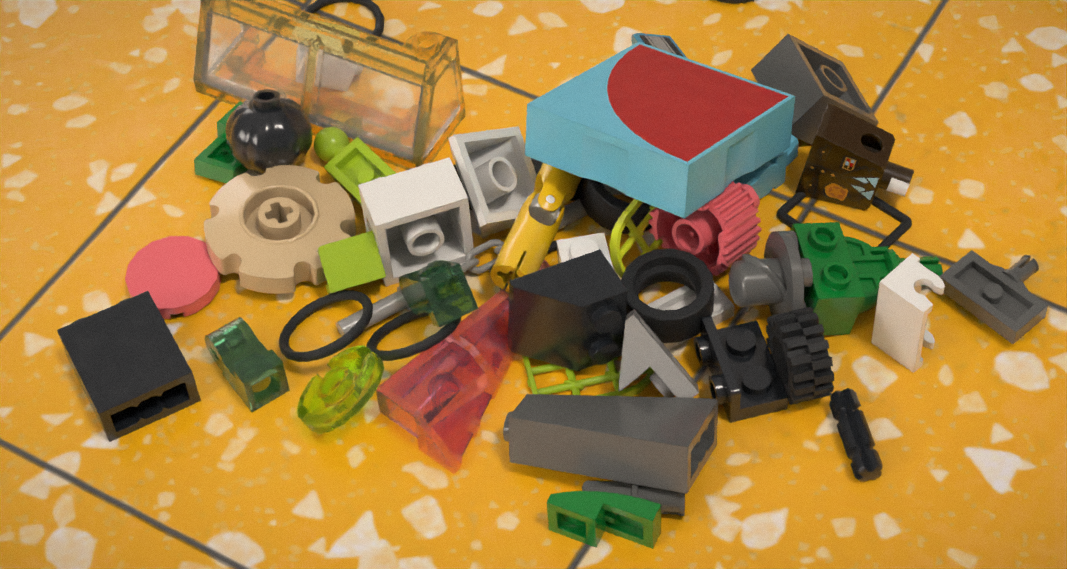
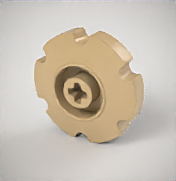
[204,165,356,294]

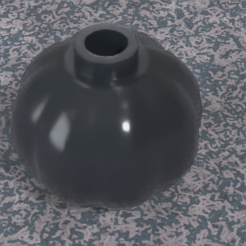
[226,89,312,175]

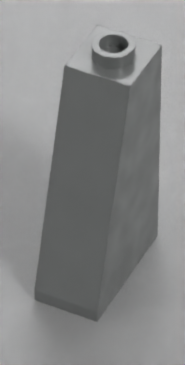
[503,394,718,494]

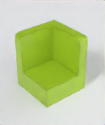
[317,231,386,294]

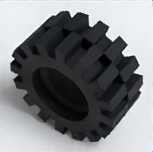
[766,307,834,405]

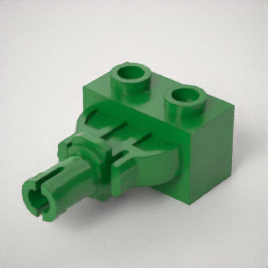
[791,222,943,335]

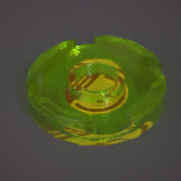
[297,345,384,434]

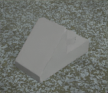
[618,309,699,398]

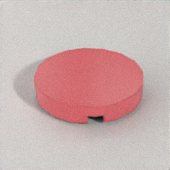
[125,236,221,319]

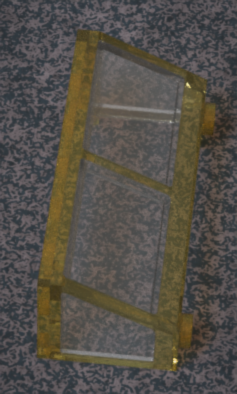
[193,0,466,170]

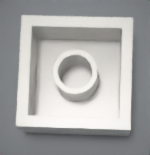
[358,157,475,286]

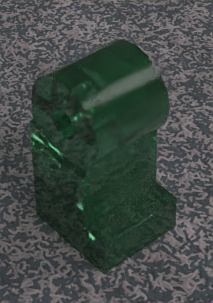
[399,260,478,327]
[204,317,290,412]

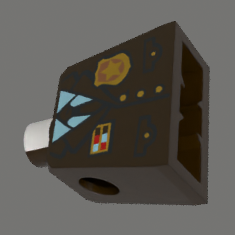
[795,103,914,210]

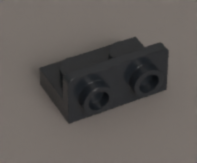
[694,315,788,423]

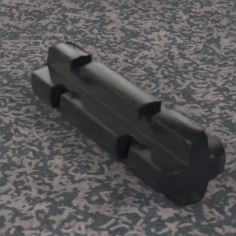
[829,388,883,482]

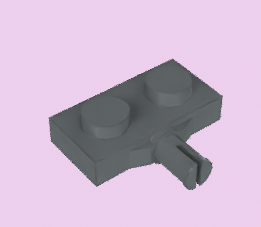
[939,250,1048,344]

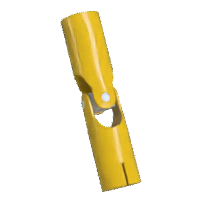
[490,163,582,292]

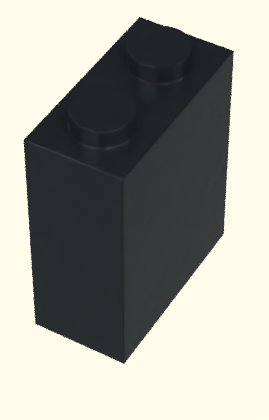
[57,291,201,442]

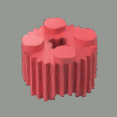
[648,181,761,276]

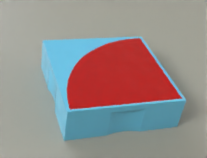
[525,42,795,218]

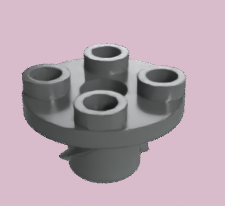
[728,231,813,315]

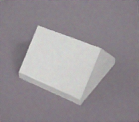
[448,126,537,238]

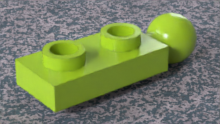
[314,127,396,206]

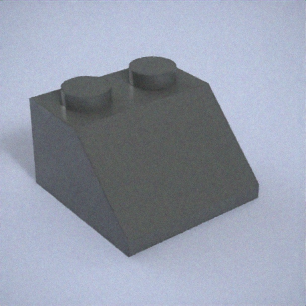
[751,34,879,145]

